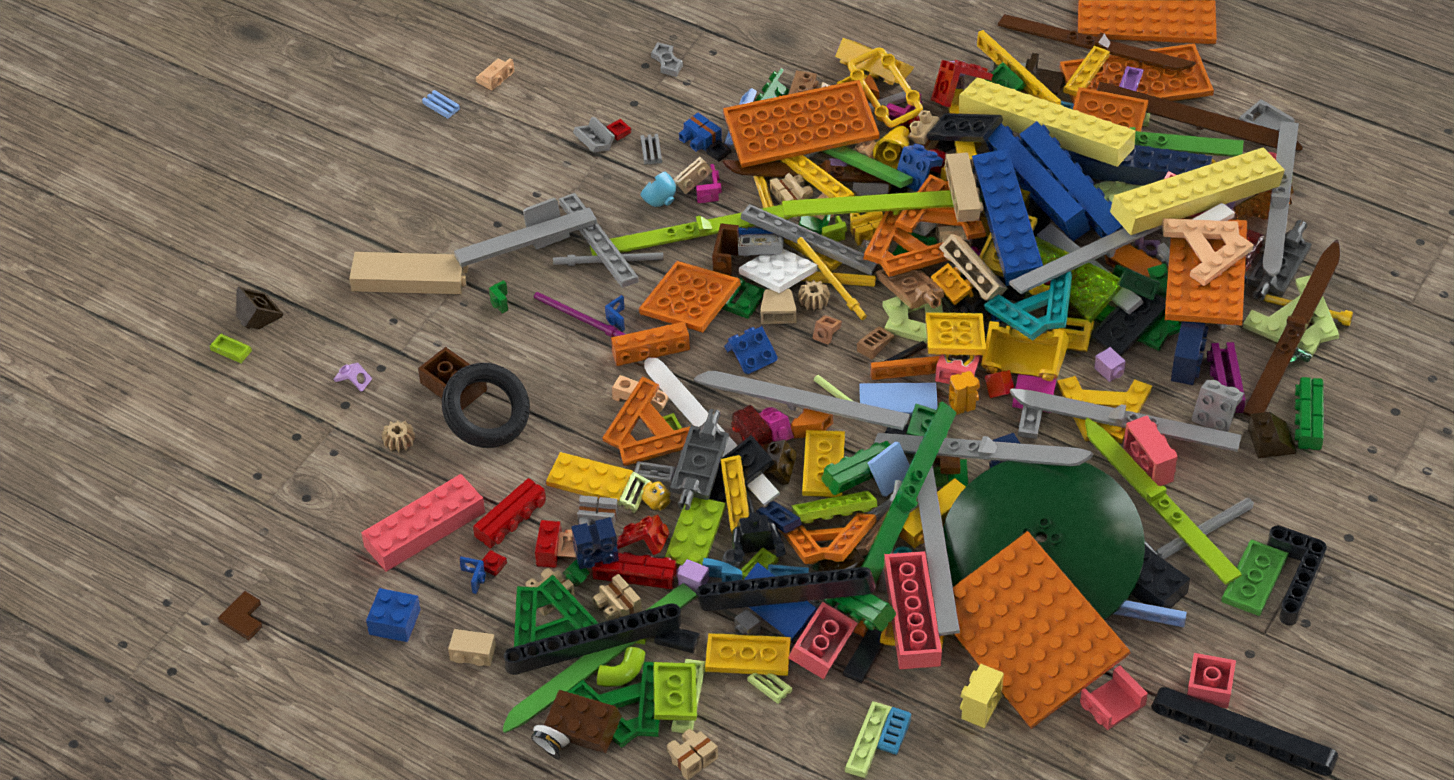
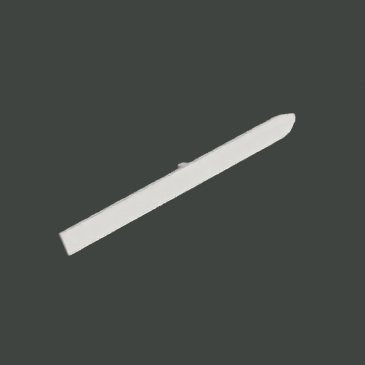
[644,357,780,506]

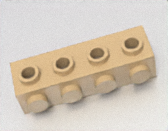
[945,153,983,222]
[939,234,1008,301]

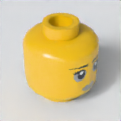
[642,481,671,511]

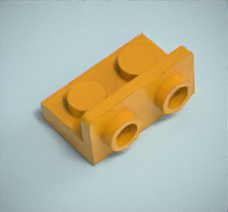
[931,263,974,305]

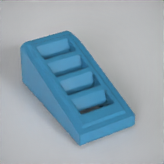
[877,707,911,755]

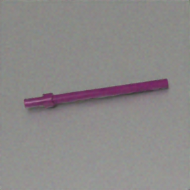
[534,292,625,337]

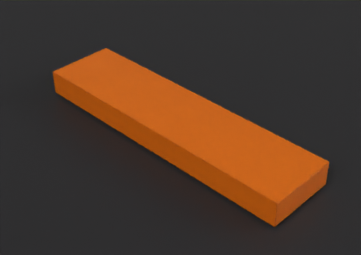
[871,356,940,380]

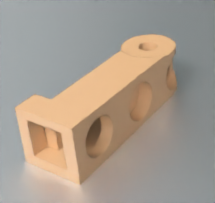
[612,375,669,412]

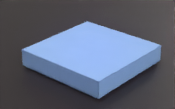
[868,442,910,496]

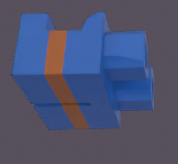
[679,112,722,152]

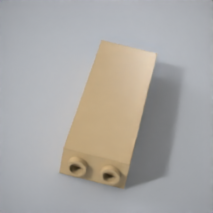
[349,252,468,294]

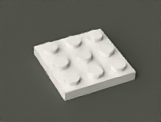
[739,249,818,293]

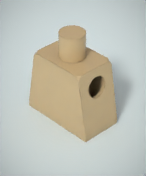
[761,289,796,324]

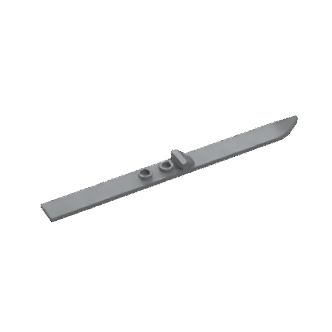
[1262,121,1299,276]
[1009,225,1162,294]
[693,371,910,430]
[1010,388,1241,452]
[874,433,1093,466]
[917,466,960,636]

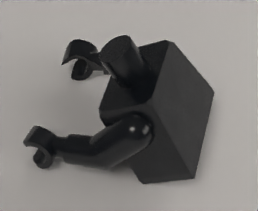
[732,512,786,562]

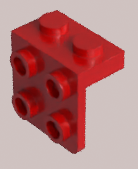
[617,515,669,555]

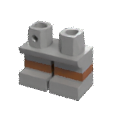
[577,495,618,526]

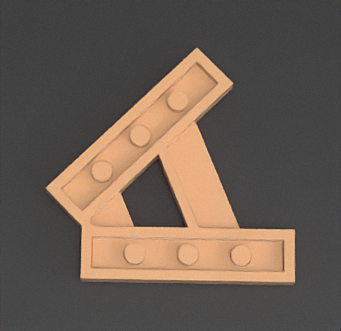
[1162,218,1254,286]

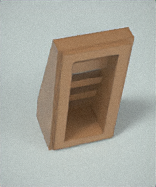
[857,326,894,360]

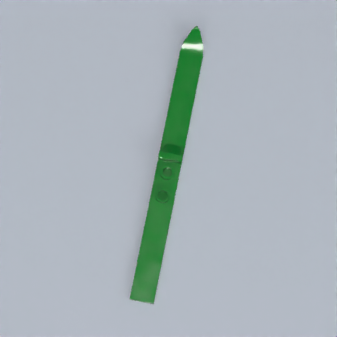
[862,401,957,584]

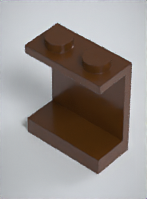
[712,223,739,276]

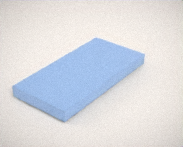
[859,383,938,417]

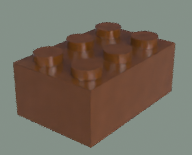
[418,347,487,410]
[544,690,622,754]

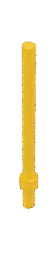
[797,237,867,320]

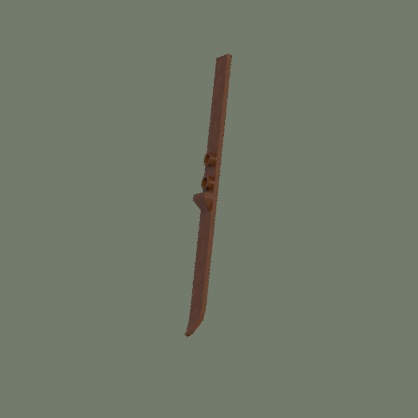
[998,14,1196,71]
[1097,81,1303,151]
[723,160,938,184]
[1243,240,1340,416]

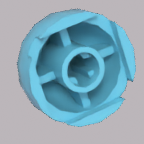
[640,171,676,207]

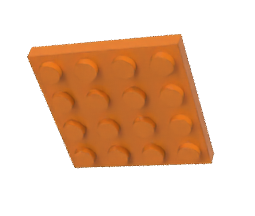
[1073,87,1148,132]
[639,261,741,333]

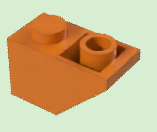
[791,408,833,439]

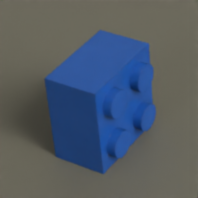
[366,588,421,642]

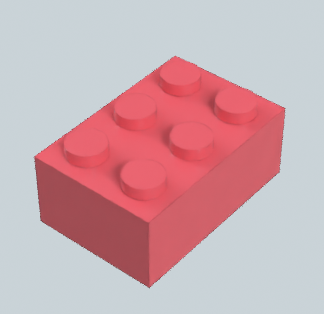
[1123,415,1178,486]
[788,602,858,680]

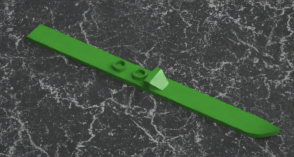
[1129,127,1244,157]
[503,583,697,733]

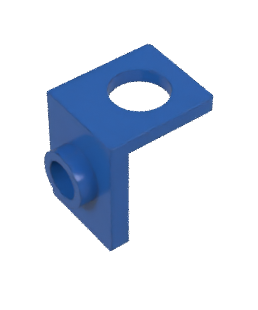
[605,295,625,332]
[459,556,486,594]

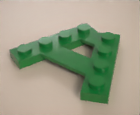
[1092,263,1182,351]
[514,574,598,647]
[567,662,660,748]

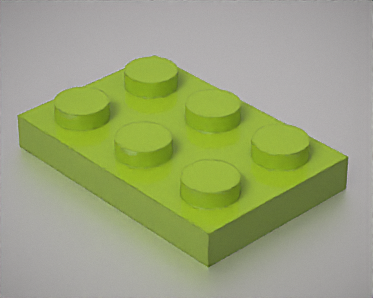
[653,662,697,721]

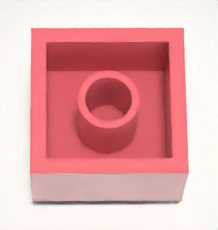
[1187,653,1236,709]

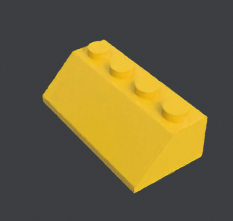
[835,38,914,85]

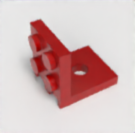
[931,59,993,108]

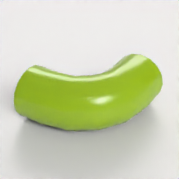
[597,647,646,687]

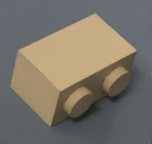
[448,629,496,666]

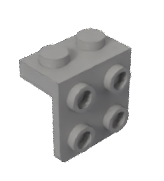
[523,198,570,249]
[1192,380,1244,432]

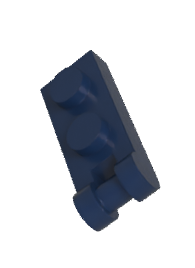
[756,501,801,533]

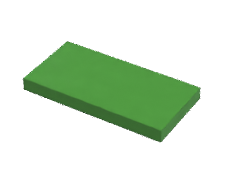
[1221,539,1289,616]

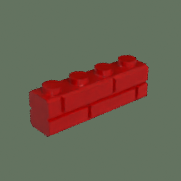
[473,478,546,549]
[592,552,677,589]

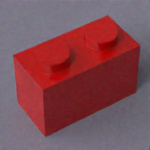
[535,520,562,568]

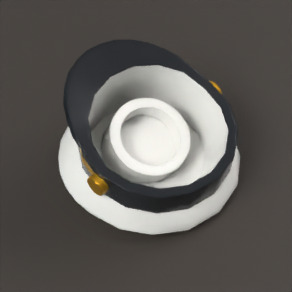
[531,725,570,760]

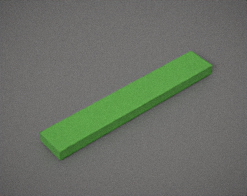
[822,146,913,188]

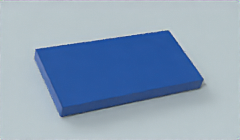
[744,562,817,642]

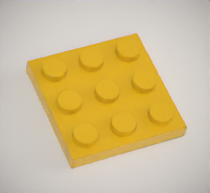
[925,312,986,356]

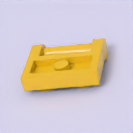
[1052,317,1094,352]

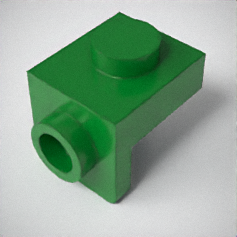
[489,280,508,314]
[562,559,590,587]

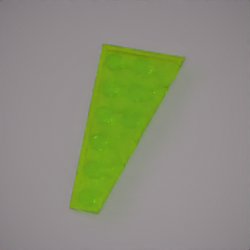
[1035,236,1122,323]

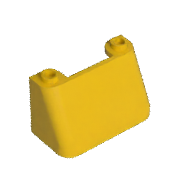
[981,321,1069,381]

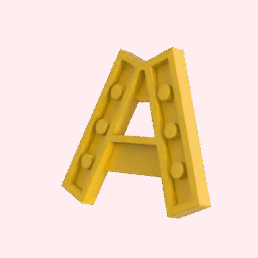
[1057,376,1152,444]

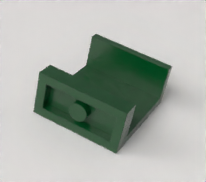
[1112,264,1160,300]

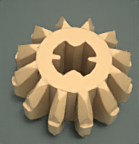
[798,280,830,311]
[382,420,415,453]

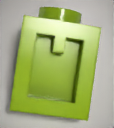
[822,216,847,242]

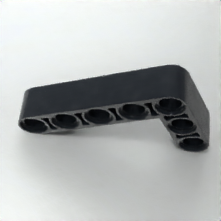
[1267,525,1327,625]

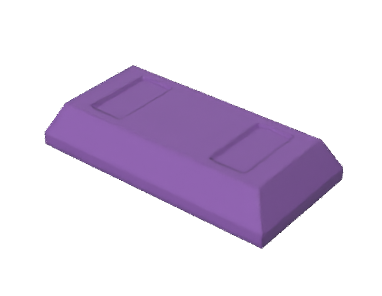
[1119,66,1144,91]

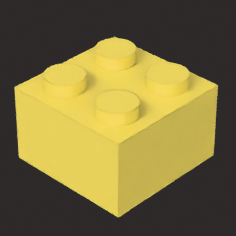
[960,664,1004,728]

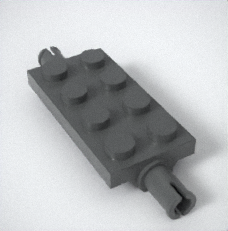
[1248,220,1312,301]
[670,409,729,510]

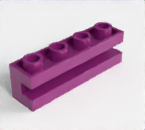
[1207,342,1246,413]

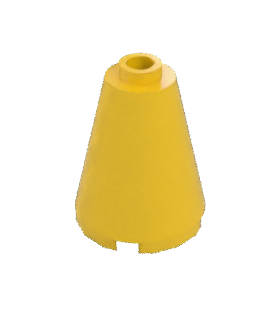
[873,126,910,169]

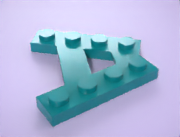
[984,271,1072,340]

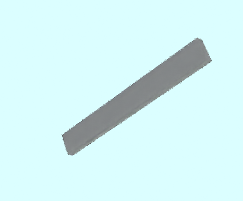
[559,193,639,288]
[740,204,879,275]
[454,207,597,267]
[1037,223,1143,314]

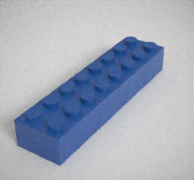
[1020,121,1124,238]
[986,123,1090,241]
[972,149,1043,286]

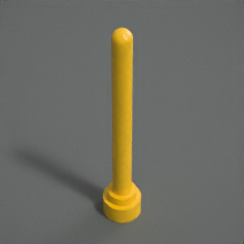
[1264,294,1353,326]

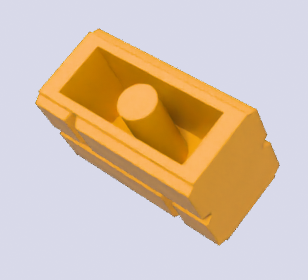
[949,371,980,415]

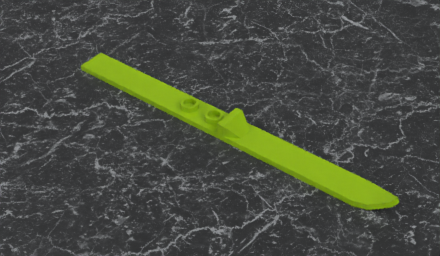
[782,190,982,218]
[590,205,792,256]
[1085,418,1242,585]

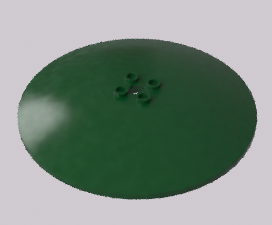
[943,460,1145,621]

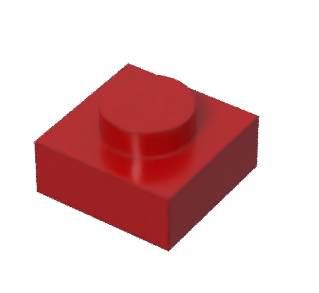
[606,119,631,141]
[481,550,507,576]

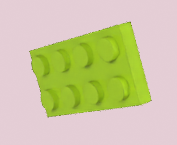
[791,490,878,523]
[665,497,726,568]

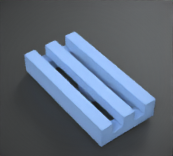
[422,90,460,119]

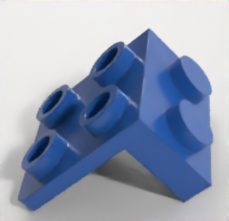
[897,144,944,192]
[724,326,778,374]

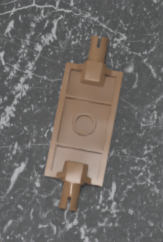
[876,269,944,309]

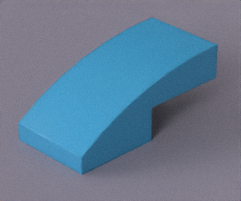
[702,558,742,582]

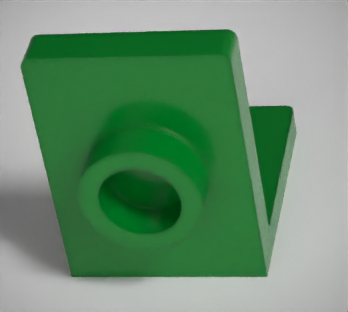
[798,215,831,235]

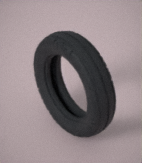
[442,363,530,448]

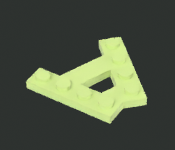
[1243,275,1339,357]
[883,297,943,344]

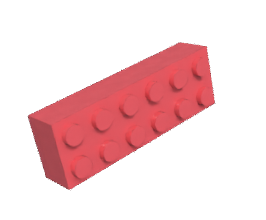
[361,474,485,572]
[884,551,942,670]

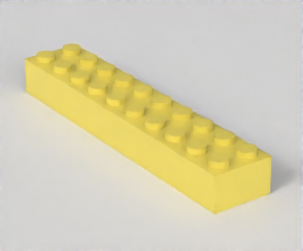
[959,78,1136,167]
[1110,147,1285,235]

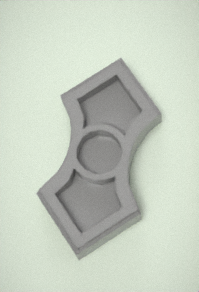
[651,42,683,77]

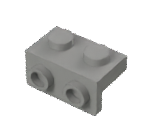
[573,117,614,153]

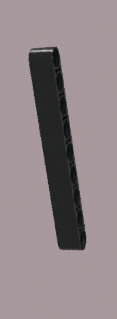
[696,567,876,611]
[504,603,681,675]
[1151,687,1339,776]

